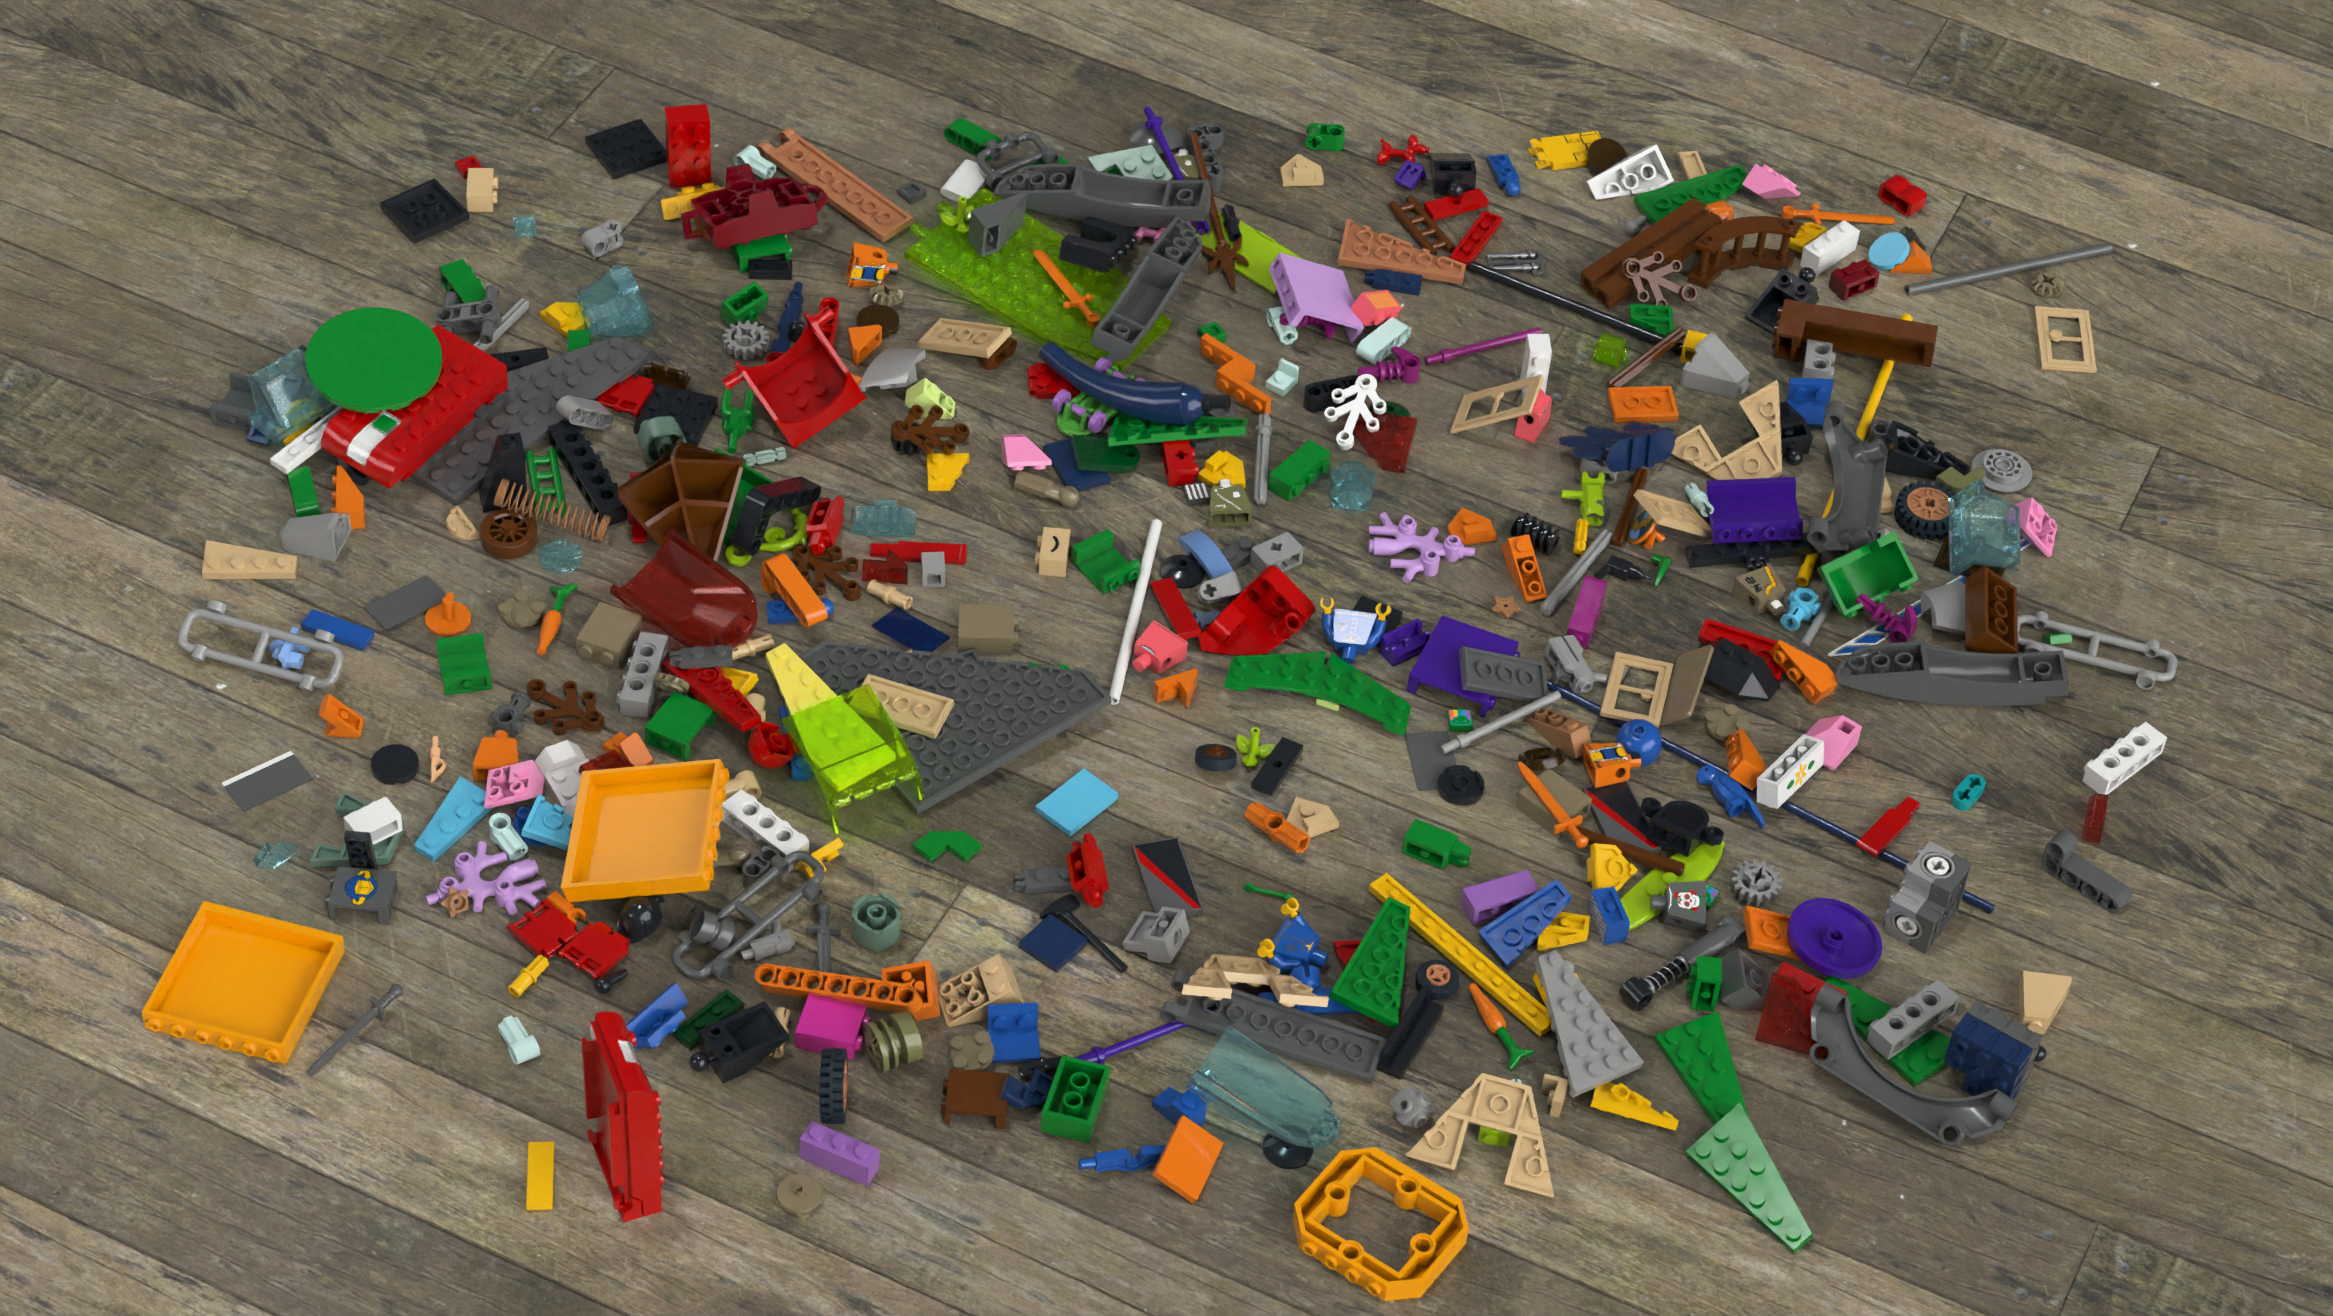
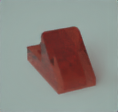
[862,549,908,585]

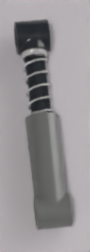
[1619,915,1747,1011]

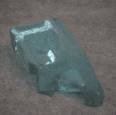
[253,841,298,869]

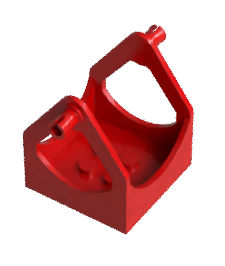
[721,305,866,449]

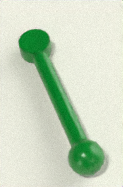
[1244,883,1293,901]

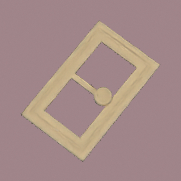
[2034,306,2097,373]
[1450,374,1544,434]
[1600,652,1674,728]

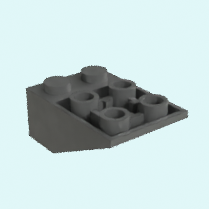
[968,191,1027,257]

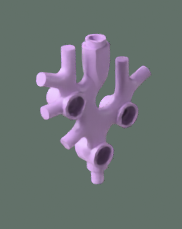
[1369,512,1475,584]
[425,841,546,915]

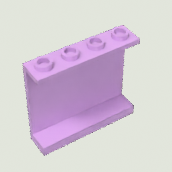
[1269,252,1364,342]

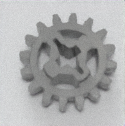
[722,320,770,360]
[1730,859,1783,906]

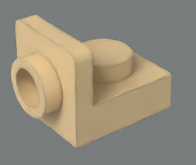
[1541,1074,1569,1118]

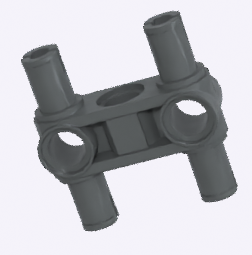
[435,285,502,344]

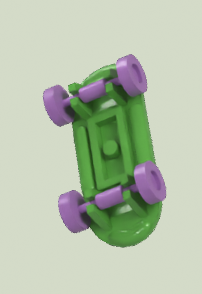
[1052,356,1146,438]

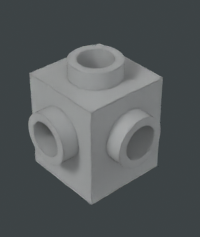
[1390,1085,1435,1129]

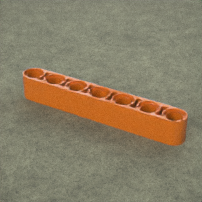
[755,964,923,1014]

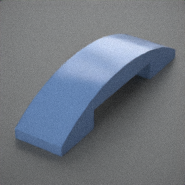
[1178,530,1242,589]

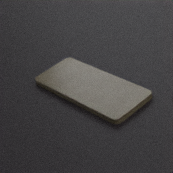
[1659,645,1714,726]

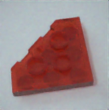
[1352,412,1418,473]
[1755,973,1829,1060]

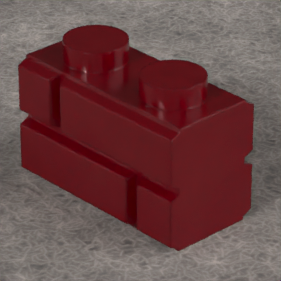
[1828,259,1880,301]

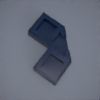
[1000,1068,1054,1110]

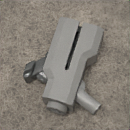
[1543,635,1607,693]

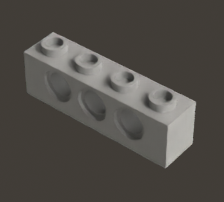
[616,632,669,719]
[1867,979,1960,1060]

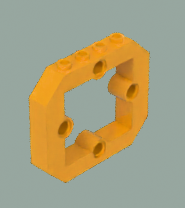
[1292,1147,1469,1301]

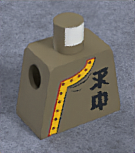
[1732,564,1786,616]

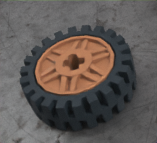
[1894,481,1962,540]
[819,1048,848,1124]

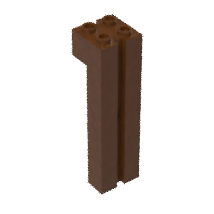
[1581,197,1723,309]
[1772,299,1938,367]

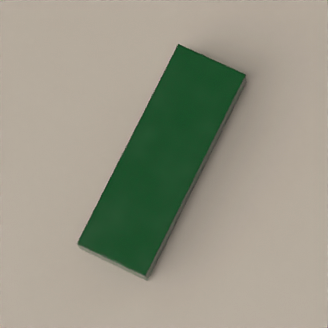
[673,989,744,1051]

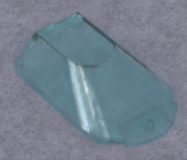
[1186,1026,1341,1148]

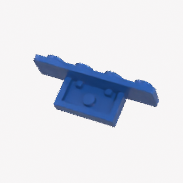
[626,983,688,1049]

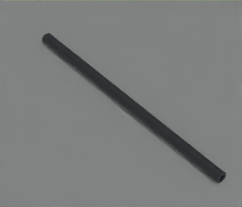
[1469,261,1683,354]

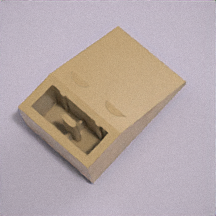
[938,954,1024,1027]

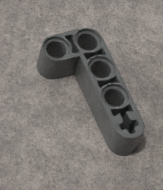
[1185,122,1225,192]
[2041,829,2132,914]

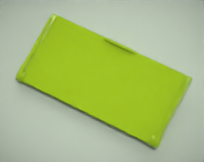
[1196,211,1305,296]

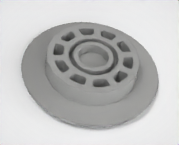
[1972,449,2032,492]

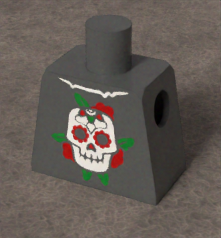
[1650,881,1706,933]

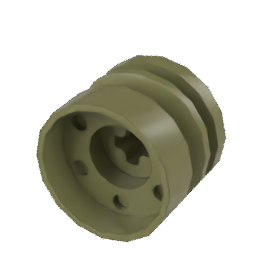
[863,1010,923,1073]

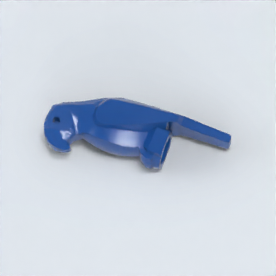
[1696,765,1765,829]

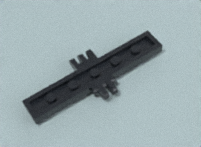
[1685,532,1819,570]

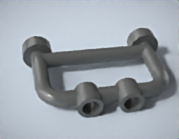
[976,131,1060,190]

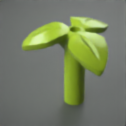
[940,196,974,232]
[1236,727,1276,767]

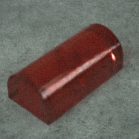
[2082,794,2108,844]

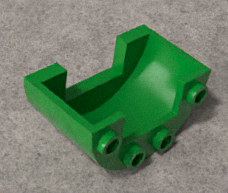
[1817,531,1919,620]

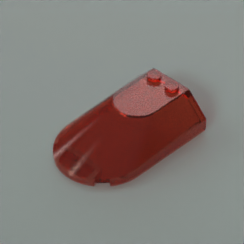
[610,529,758,648]

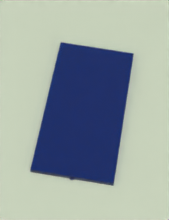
[872,607,950,652]

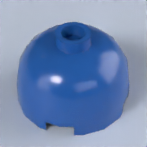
[1616,719,1662,767]

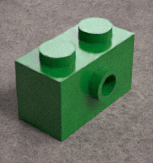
[720,281,769,327]

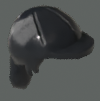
[617,894,665,944]

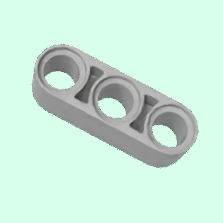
[556,395,614,430]

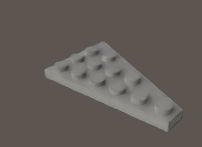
[1535,950,1644,1098]

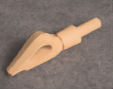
[430,736,446,783]

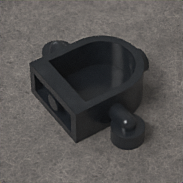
[1640,797,1724,857]

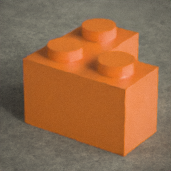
[881,960,940,1021]

